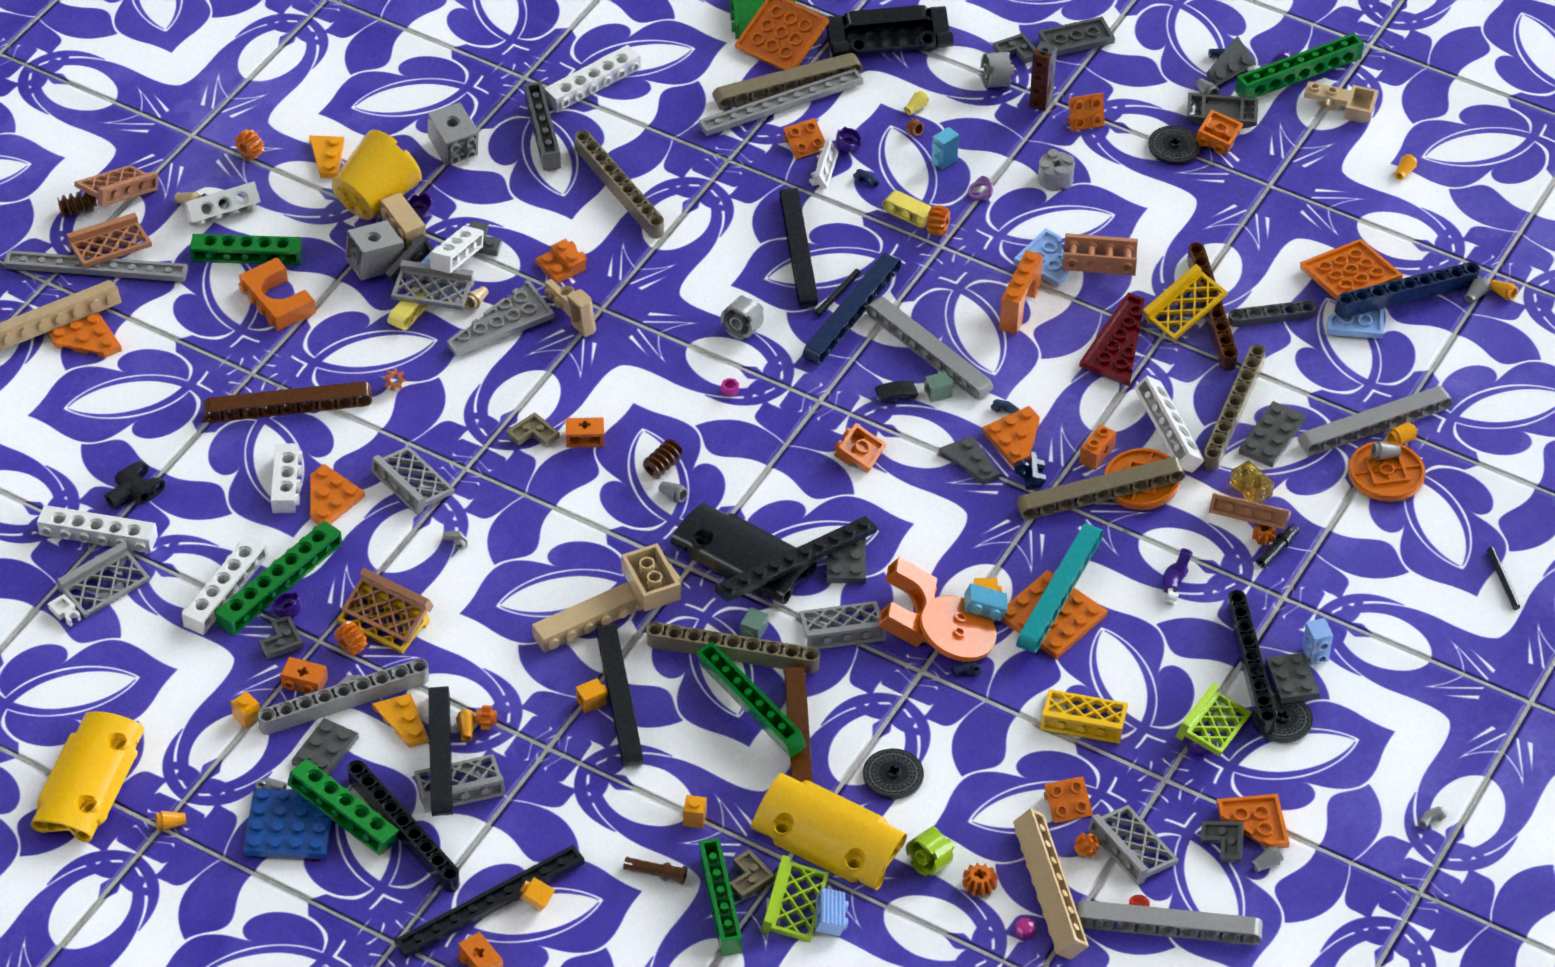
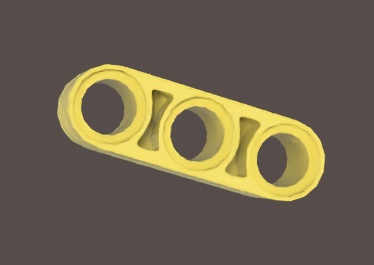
[882,190,931,228]
[387,286,430,331]

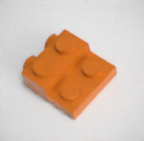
[1195,109,1243,155]
[535,238,587,284]
[833,423,887,473]

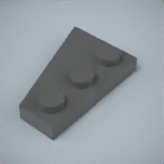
[1206,36,1256,86]
[385,234,433,285]
[939,436,1000,485]

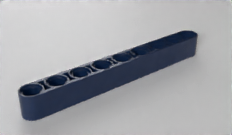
[802,253,902,365]
[1334,262,1480,318]

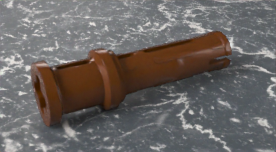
[623,856,688,885]

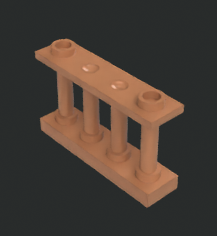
[1062,233,1138,276]

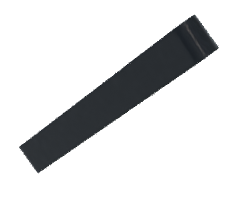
[780,188,818,307]
[1228,590,1277,734]
[596,624,643,767]
[428,686,453,817]
[347,760,460,892]

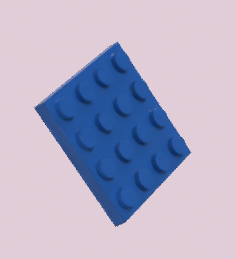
[243,788,332,859]

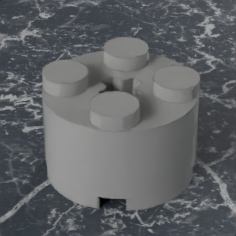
[980,52,1014,88]
[1038,149,1075,191]
[721,295,764,340]

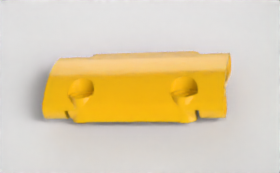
[31,711,144,842]
[751,773,907,891]

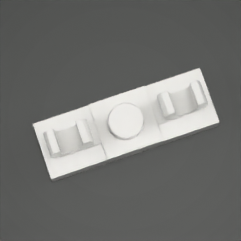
[809,140,839,189]

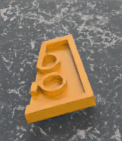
[309,135,345,178]
[372,693,429,748]

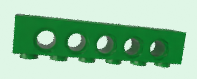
[190,234,303,265]
[287,759,399,856]
[699,838,742,956]

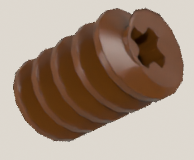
[57,191,97,218]
[643,439,682,479]

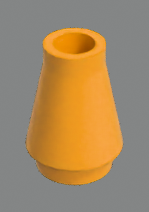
[1394,154,1417,180]
[1489,280,1518,300]
[456,710,476,741]
[155,811,186,831]

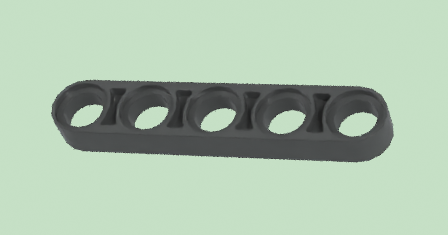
[1228,300,1316,327]

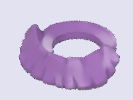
[968,176,993,201]

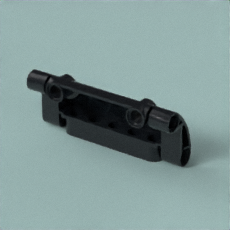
[826,5,954,58]
[670,503,817,605]

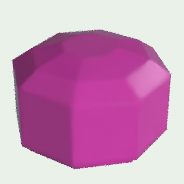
[721,378,739,397]
[1015,918,1035,939]

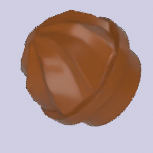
[906,119,924,136]

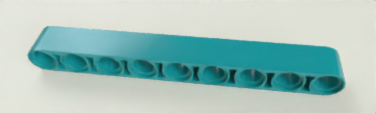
[1016,523,1104,653]

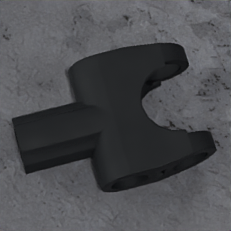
[104,461,165,509]

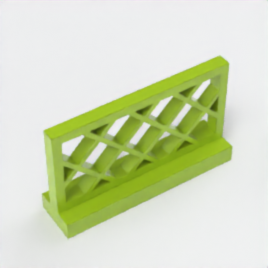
[1175,683,1252,757]
[760,855,829,943]

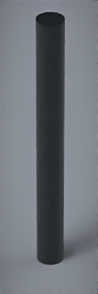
[814,268,861,317]
[1487,547,1520,610]

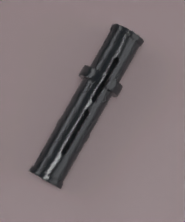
[1256,523,1300,569]

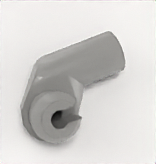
[255,778,287,790]
[1418,806,1447,829]

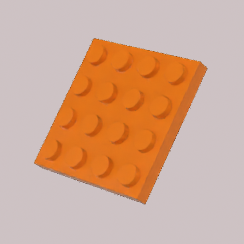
[734,0,829,71]
[1300,239,1403,301]
[1001,570,1108,660]

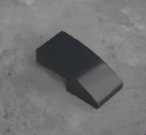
[875,381,918,403]

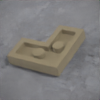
[506,412,560,447]
[730,849,775,901]

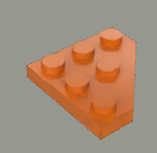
[47,312,122,358]
[982,406,1040,468]
[310,464,365,525]
[1216,794,1290,849]

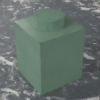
[924,371,954,403]
[740,607,768,639]

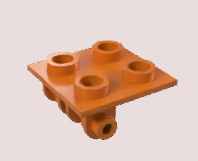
[1067,92,1105,131]
[783,118,825,160]
[1043,776,1093,824]

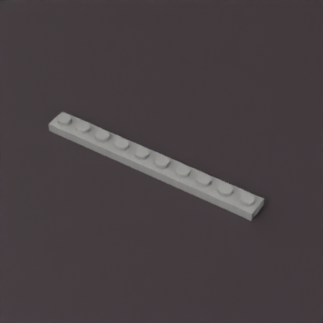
[699,68,863,136]
[4,250,188,282]

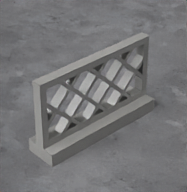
[391,260,474,310]
[371,446,455,515]
[57,542,150,619]
[799,601,886,650]
[414,754,506,813]
[1088,805,1179,885]

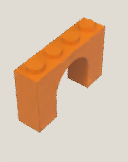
[999,250,1043,335]
[238,258,316,331]
[878,557,937,647]

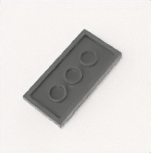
[1038,16,1115,56]
[1239,401,1307,468]

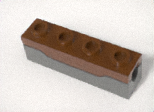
[1029,41,1057,111]

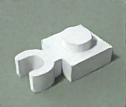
[48,594,81,626]

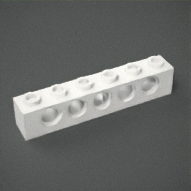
[544,45,641,112]
[1134,375,1205,473]
[37,505,158,553]
[182,535,268,635]

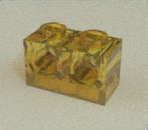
[1230,460,1274,503]

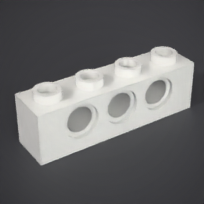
[183,181,261,226]
[429,226,484,274]
[271,443,303,513]

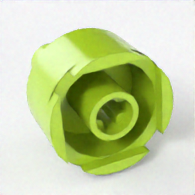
[906,826,954,876]

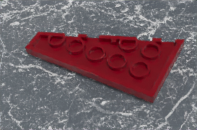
[1079,292,1145,387]

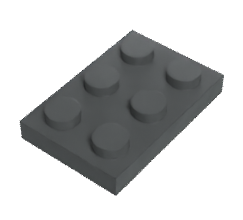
[827,538,866,584]
[1265,653,1320,704]
[291,718,359,776]

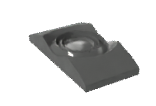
[1186,92,1259,129]

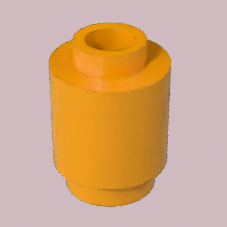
[1388,422,1417,445]

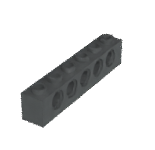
[524,82,561,171]

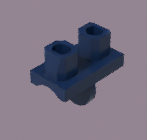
[1014,451,1046,490]

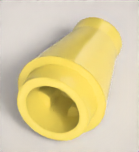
[904,91,929,116]

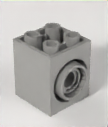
[428,102,478,166]
[345,220,404,280]

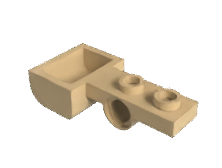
[1304,81,1379,123]
[545,279,596,337]

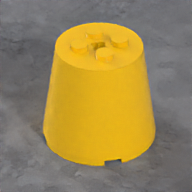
[331,130,422,220]

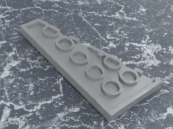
[447,279,555,357]

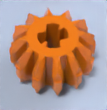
[234,129,264,160]
[926,205,950,236]
[334,621,367,656]
[962,862,998,898]

